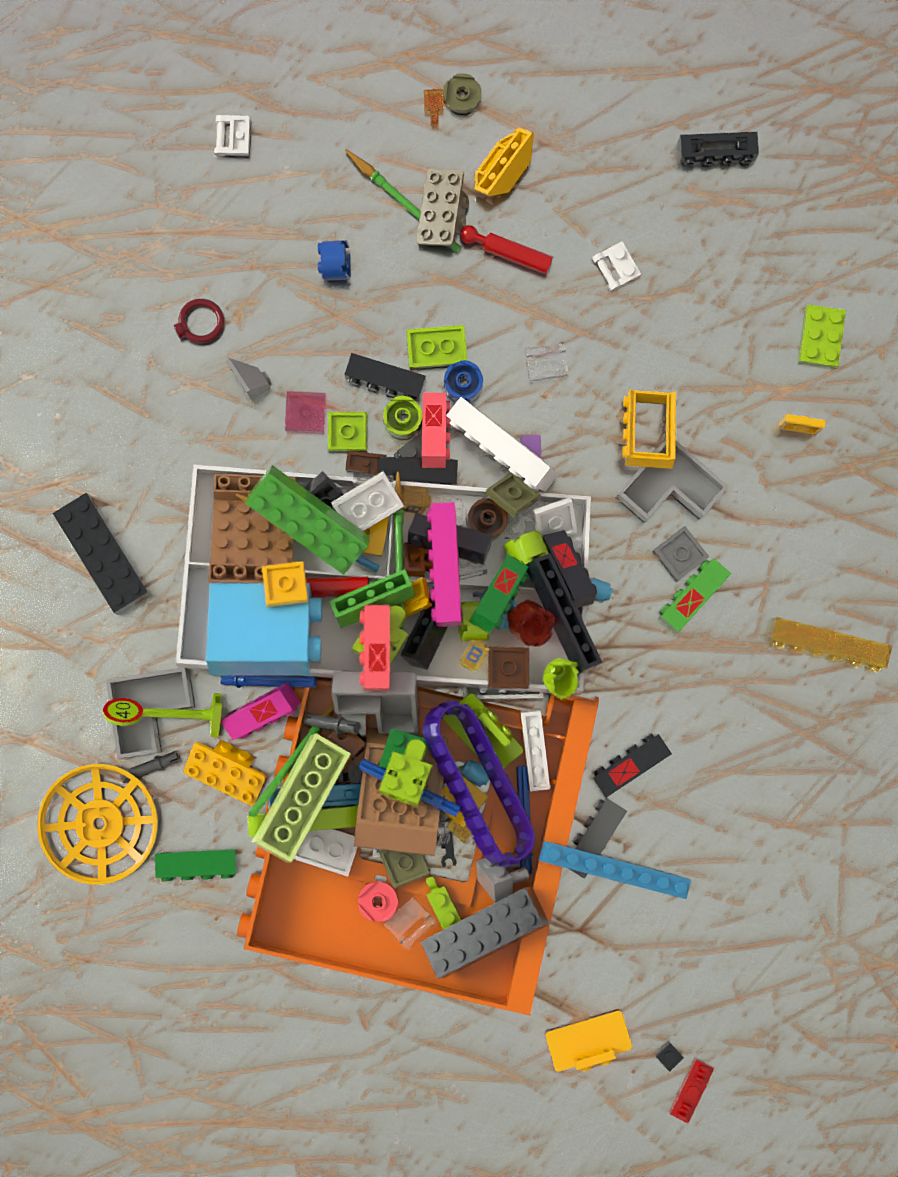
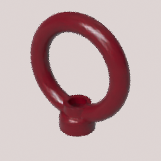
[173,298,224,343]

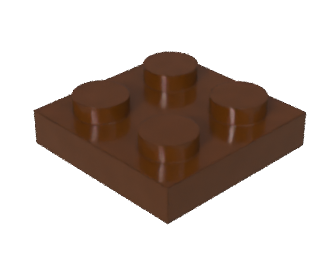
[487,647,529,689]

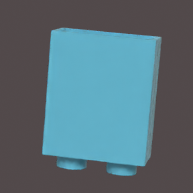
[206,583,322,675]

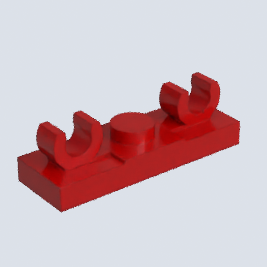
[669,1058,714,1124]

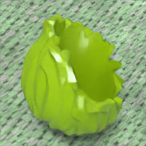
[543,658,579,700]

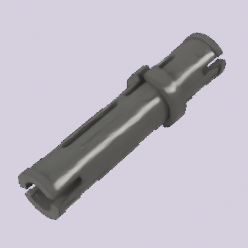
[303,713,361,735]
[120,750,180,784]

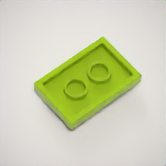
[799,304,846,368]
[406,325,467,369]

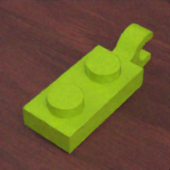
[426,875,461,930]

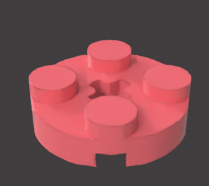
[358,880,399,922]

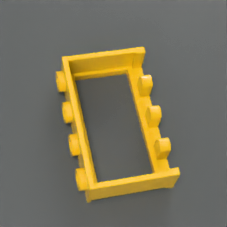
[622,388,676,469]

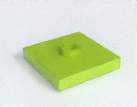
[328,412,367,452]

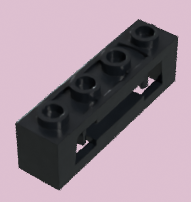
[678,132,759,166]

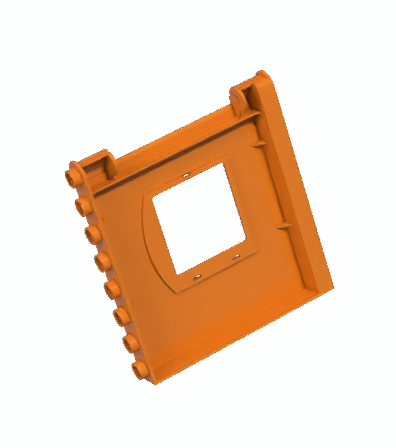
[237,677,599,1016]

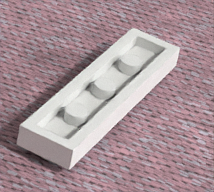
[521,709,550,791]

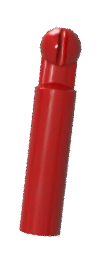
[460,225,553,275]
[306,576,370,598]

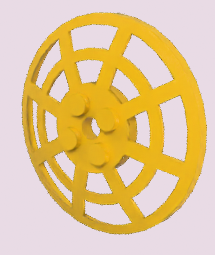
[37,764,158,885]

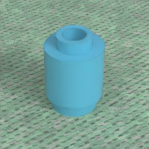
[589,577,613,602]
[460,760,489,787]

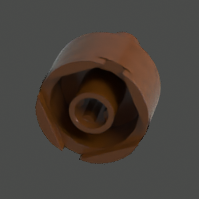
[466,498,508,541]

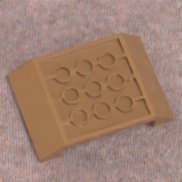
[208,474,295,583]
[354,727,448,856]

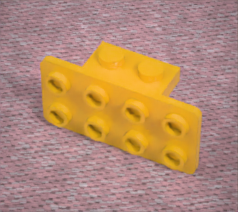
[183,740,266,806]
[545,1010,632,1072]

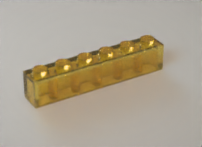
[768,617,892,672]

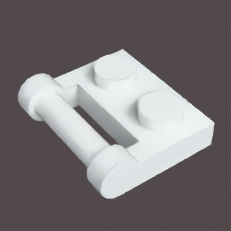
[214,115,250,156]
[592,242,641,292]

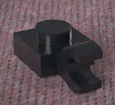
[336,764,363,783]
[440,831,457,867]

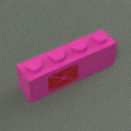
[220,682,300,740]

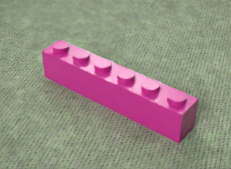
[427,502,462,627]

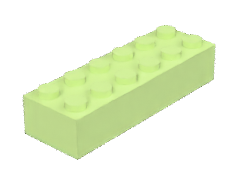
[251,733,351,863]

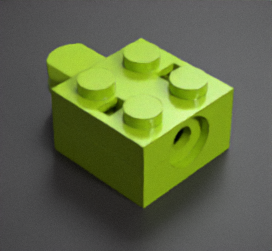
[351,606,408,665]
[379,740,432,808]

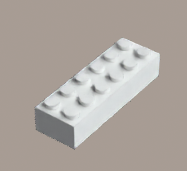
[446,397,560,492]

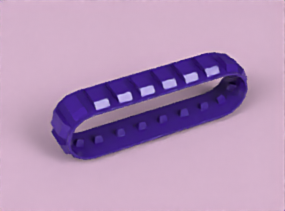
[422,701,535,866]

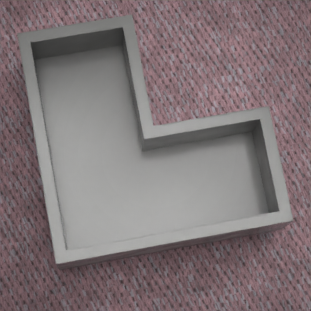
[616,440,729,522]
[106,667,194,759]
[332,670,420,735]

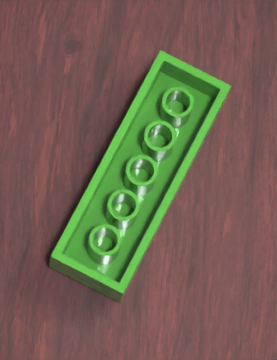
[245,465,370,575]

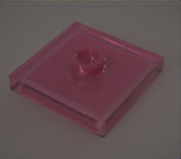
[284,391,326,433]

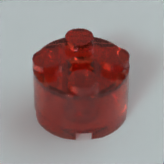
[506,599,555,647]

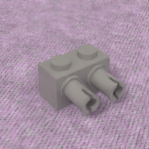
[476,858,529,903]

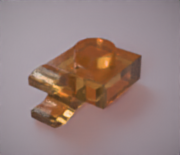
[424,89,444,125]

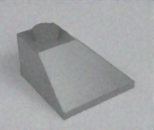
[226,358,271,400]

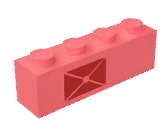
[422,393,450,468]
[359,605,390,691]

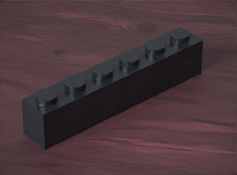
[527,553,603,675]

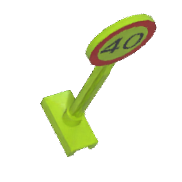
[102,693,222,737]

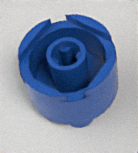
[318,240,351,281]
[444,360,483,403]

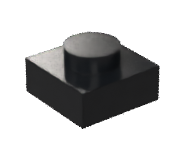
[655,1042,684,1072]

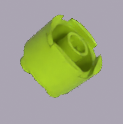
[383,396,422,439]
[503,530,549,565]
[458,601,489,642]

